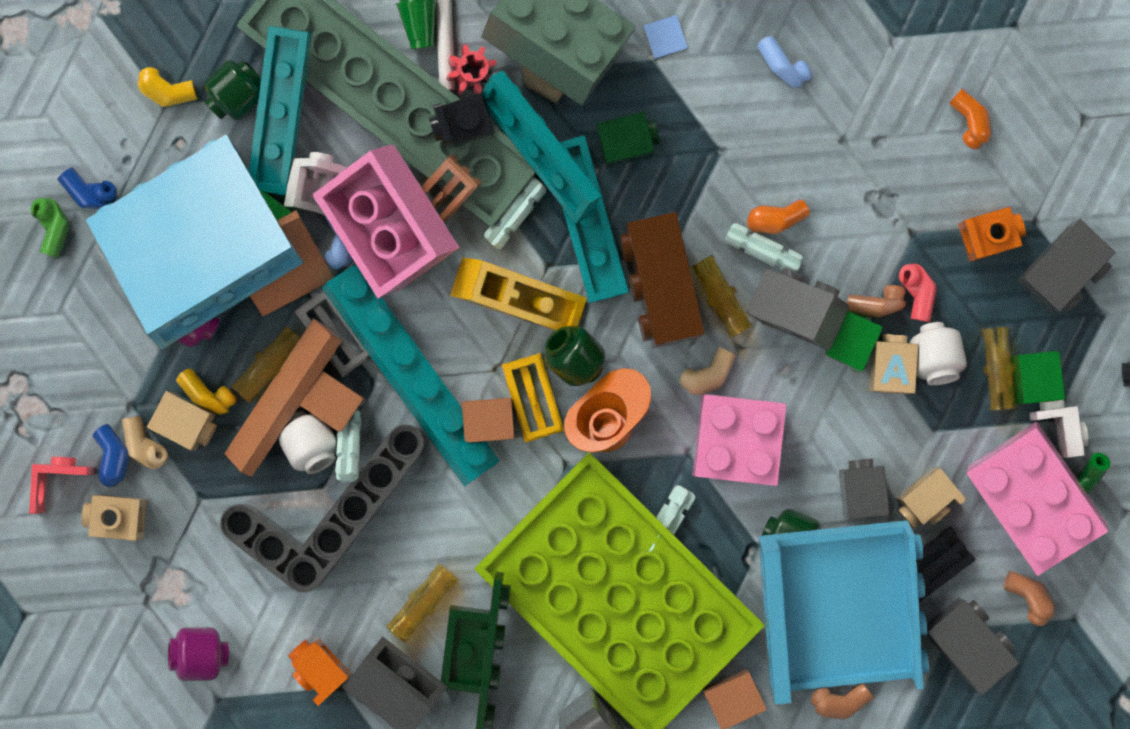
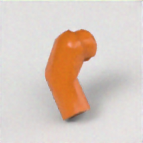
[949,88,992,149]
[747,199,810,234]

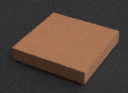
[250,210,334,317]

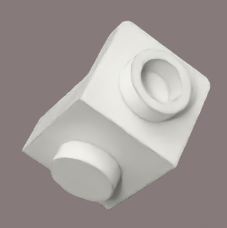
[284,152,347,215]
[1029,400,1088,458]

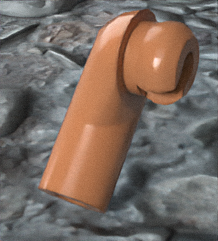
[847,285,906,318]
[1003,571,1055,626]
[811,683,874,720]

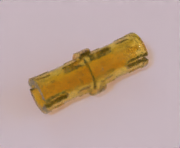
[690,254,753,338]
[231,326,300,403]
[982,327,1016,411]
[386,563,459,643]

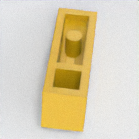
[450,257,587,331]

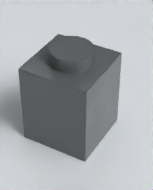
[839,459,890,520]

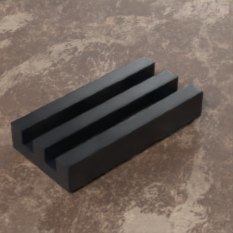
[916,527,976,603]

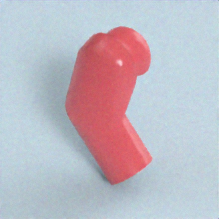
[899,264,937,323]

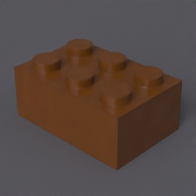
[619,212,705,349]

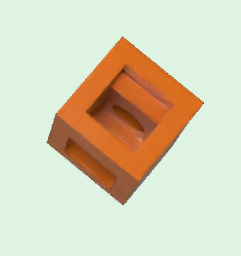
[958,207,1026,262]
[288,638,352,706]

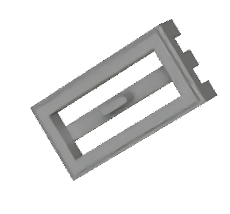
[294,291,371,378]

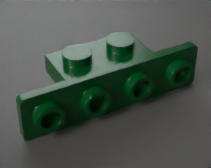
[441,571,511,729]

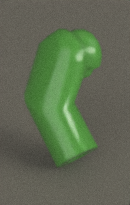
[30,198,70,258]

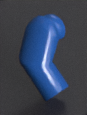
[57,167,117,209]
[92,424,130,487]

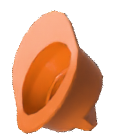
[564,368,652,453]

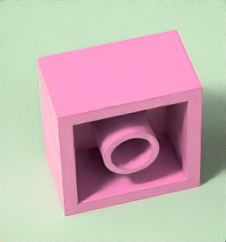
[692,394,787,486]

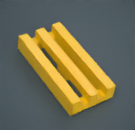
[501,353,564,443]

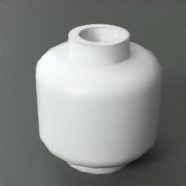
[909,322,967,385]
[278,411,337,474]

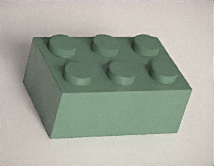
[481,0,636,106]

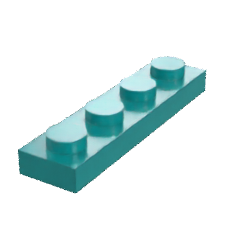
[249,26,312,196]
[481,70,602,223]
[560,135,629,304]

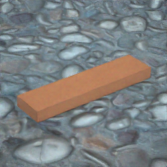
[224,318,342,477]

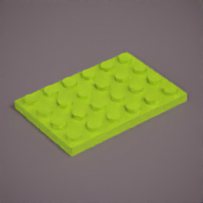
[474,452,765,729]

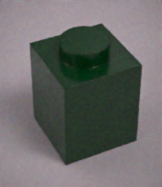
[596,112,660,168]

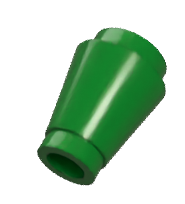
[396,0,436,49]

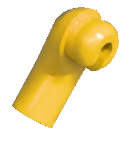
[137,67,198,107]
[176,368,237,415]

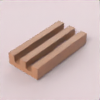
[421,154,482,224]

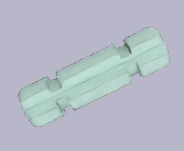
[484,177,547,249]
[725,223,803,272]
[335,410,361,482]
[649,485,696,551]

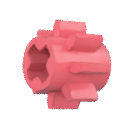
[446,44,497,95]

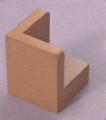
[300,371,366,431]
[462,398,515,442]
[702,668,767,729]

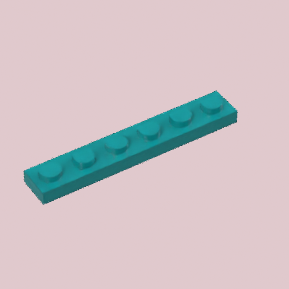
[322,264,500,487]

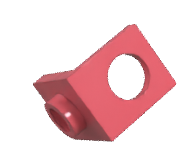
[29,457,96,514]

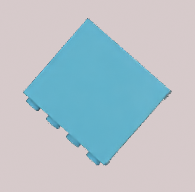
[86,135,304,349]
[758,520,929,705]

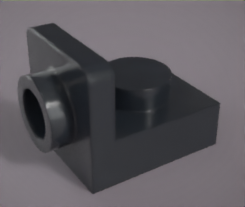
[429,93,494,149]

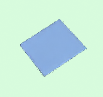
[643,15,688,59]

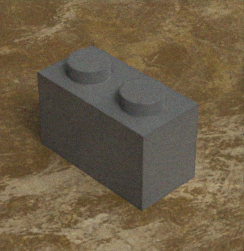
[1016,219,1116,314]
[745,268,850,351]
[927,597,1019,696]
[343,636,448,729]

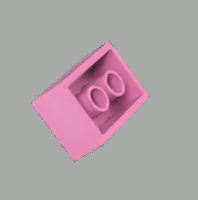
[312,144,460,299]
[966,421,1108,576]

